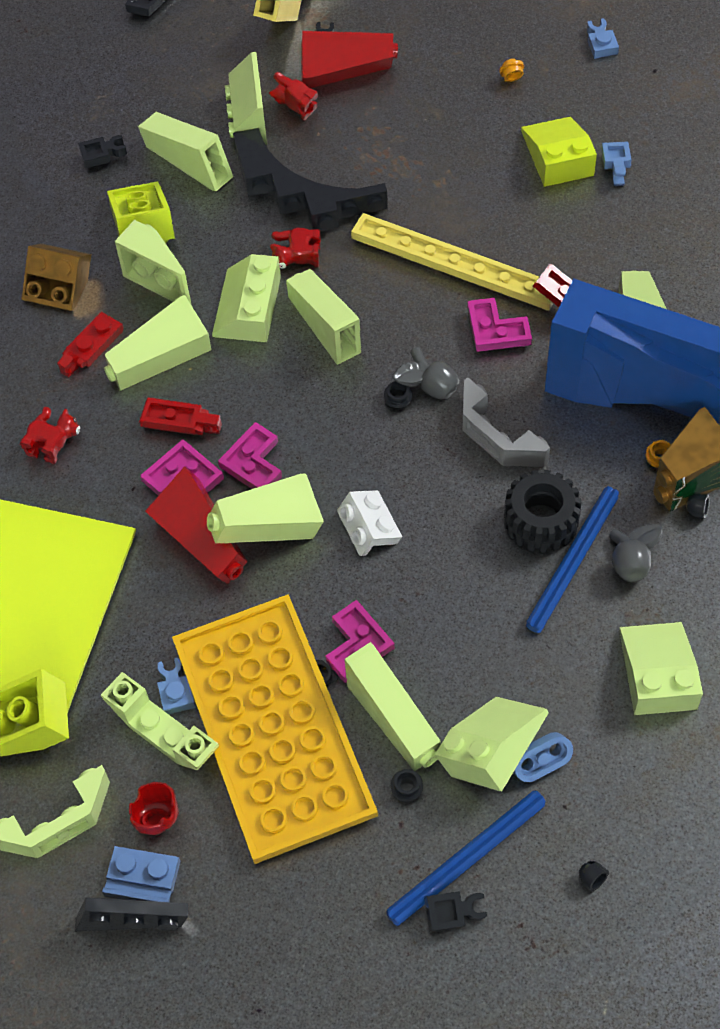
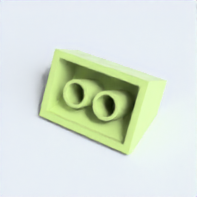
[225,52,267,145]
[212,254,281,342]

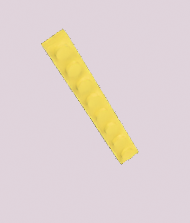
[351,213,553,311]

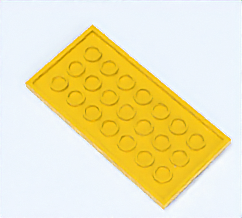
[172,594,378,864]

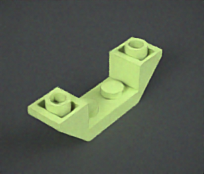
[101,672,219,770]
[0,765,110,858]

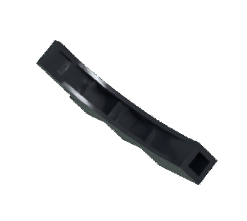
[233,128,388,231]

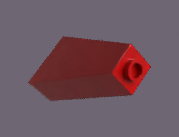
[301,31,398,88]
[145,466,247,584]

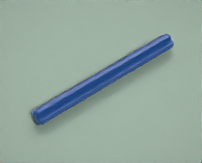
[526,486,619,633]
[386,790,546,926]

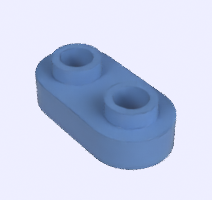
[513,732,573,782]

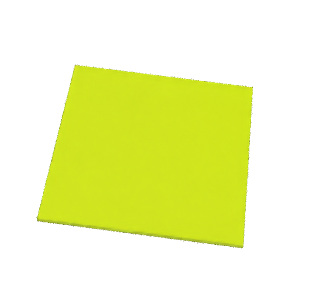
[0,499,136,746]

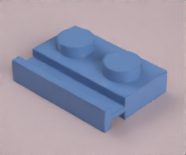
[102,846,181,902]

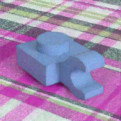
[601,142,632,186]

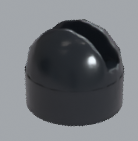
[686,493,710,518]
[579,861,609,891]

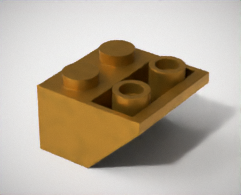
[21,244,92,311]

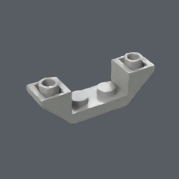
[462,378,550,467]

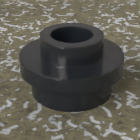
[384,381,412,408]
[391,769,423,802]

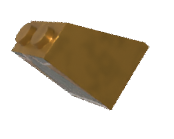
[653,407,720,512]

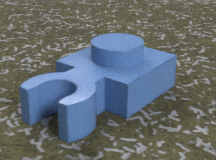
[587,18,619,59]
[157,657,196,715]

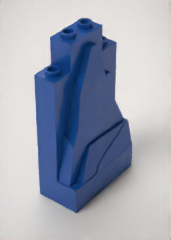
[545,278,720,423]

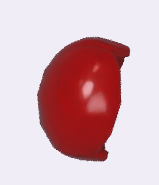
[129,781,179,835]

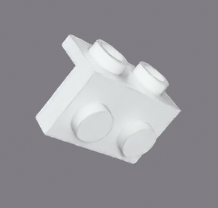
[337,490,402,556]

